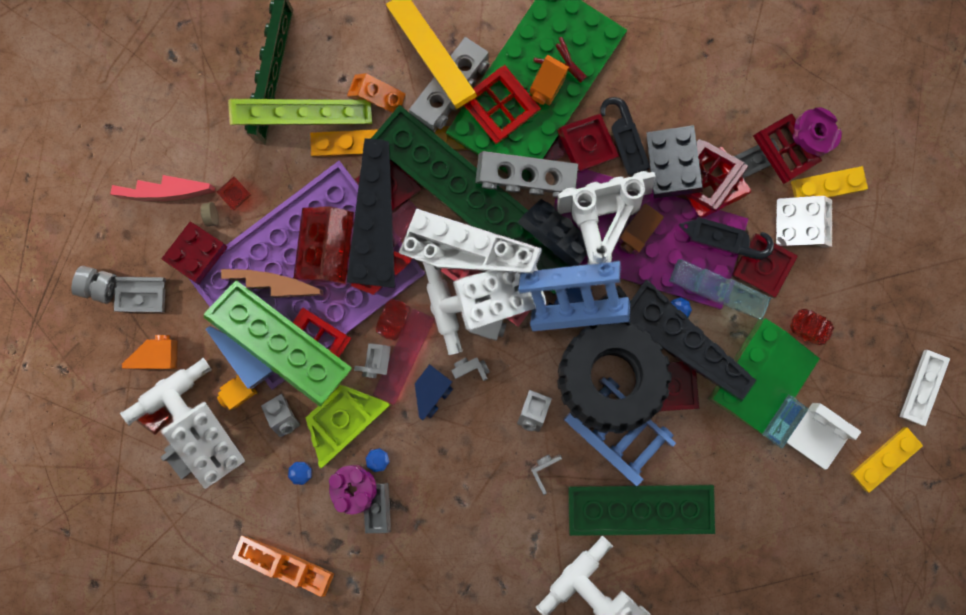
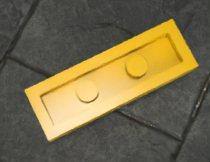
[791,166,868,198]
[850,427,923,493]

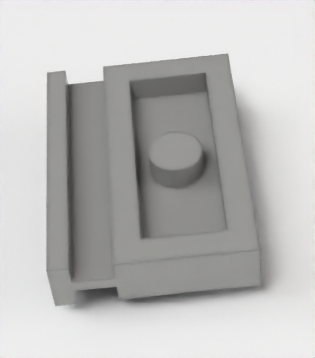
[114,277,166,313]

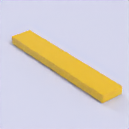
[386,0,477,109]

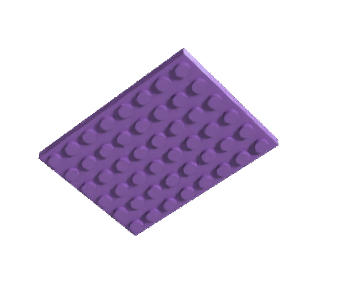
[188,161,425,390]

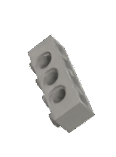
[409,37,490,133]
[476,151,578,198]

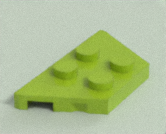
[306,385,390,468]

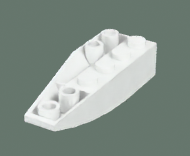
[399,209,542,273]

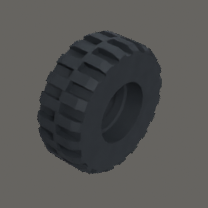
[557,322,672,434]

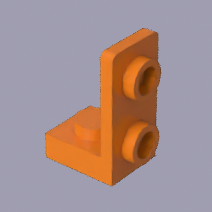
[347,73,405,113]

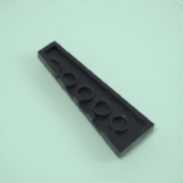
[346,138,395,288]
[623,280,756,402]

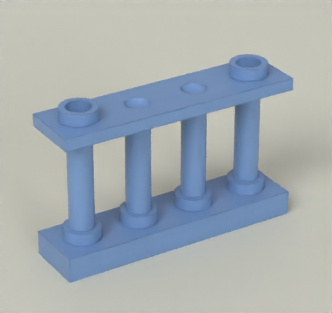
[518,261,630,331]
[563,377,676,486]

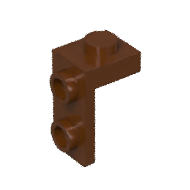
[618,204,664,256]

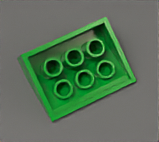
[708,318,820,439]

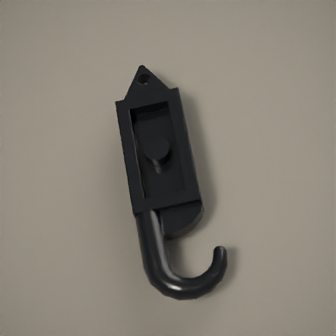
[600,97,650,177]
[679,217,774,260]

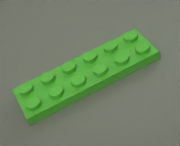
[204,280,352,407]

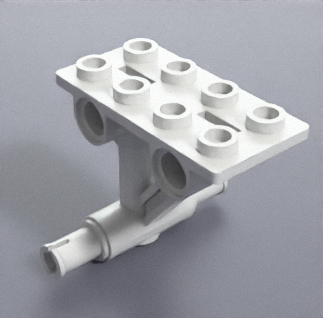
[557,171,656,286]
[423,263,546,355]
[120,358,245,489]
[536,536,651,615]

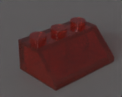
[293,207,354,284]

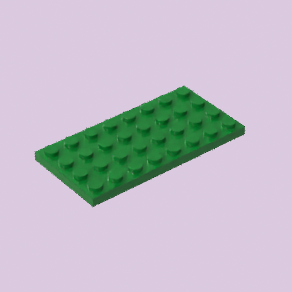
[446,0,627,182]

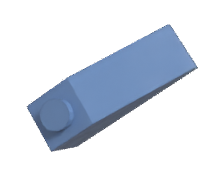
[206,326,275,389]

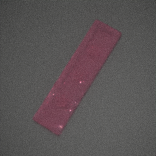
[373,308,435,405]

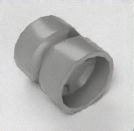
[71,265,117,304]

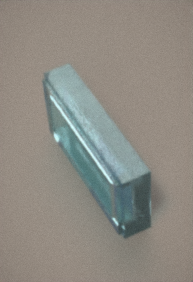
[762,395,808,449]

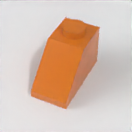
[529,55,569,106]
[122,335,178,369]

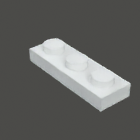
[899,350,950,426]

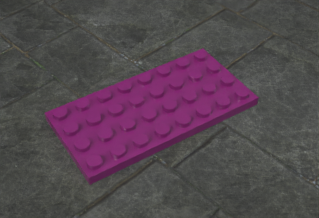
[553,170,748,310]

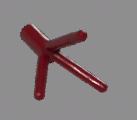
[533,37,587,83]

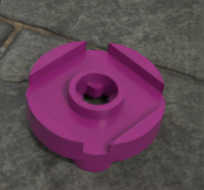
[793,107,842,157]
[329,465,377,514]

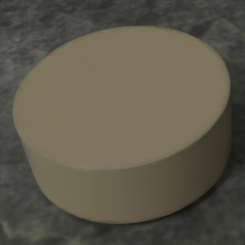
[201,202,218,227]

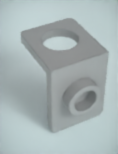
[531,454,562,495]

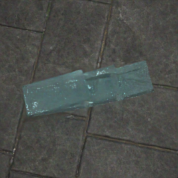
[669,259,771,320]

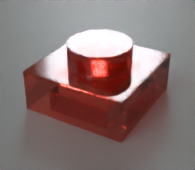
[217,176,251,210]
[137,408,172,435]

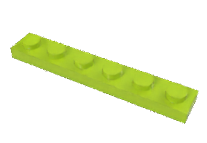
[228,99,372,125]

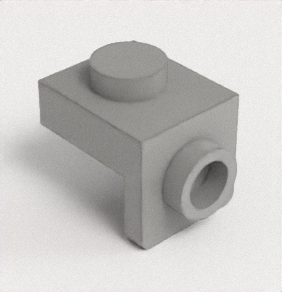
[354,343,391,378]
[451,357,490,381]
[261,394,300,437]

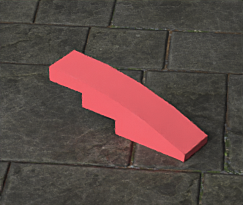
[110,175,215,201]

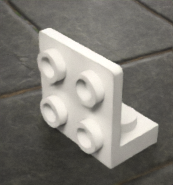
[776,196,832,247]
[786,403,861,469]

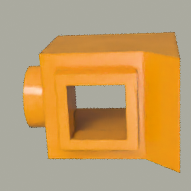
[217,374,258,410]

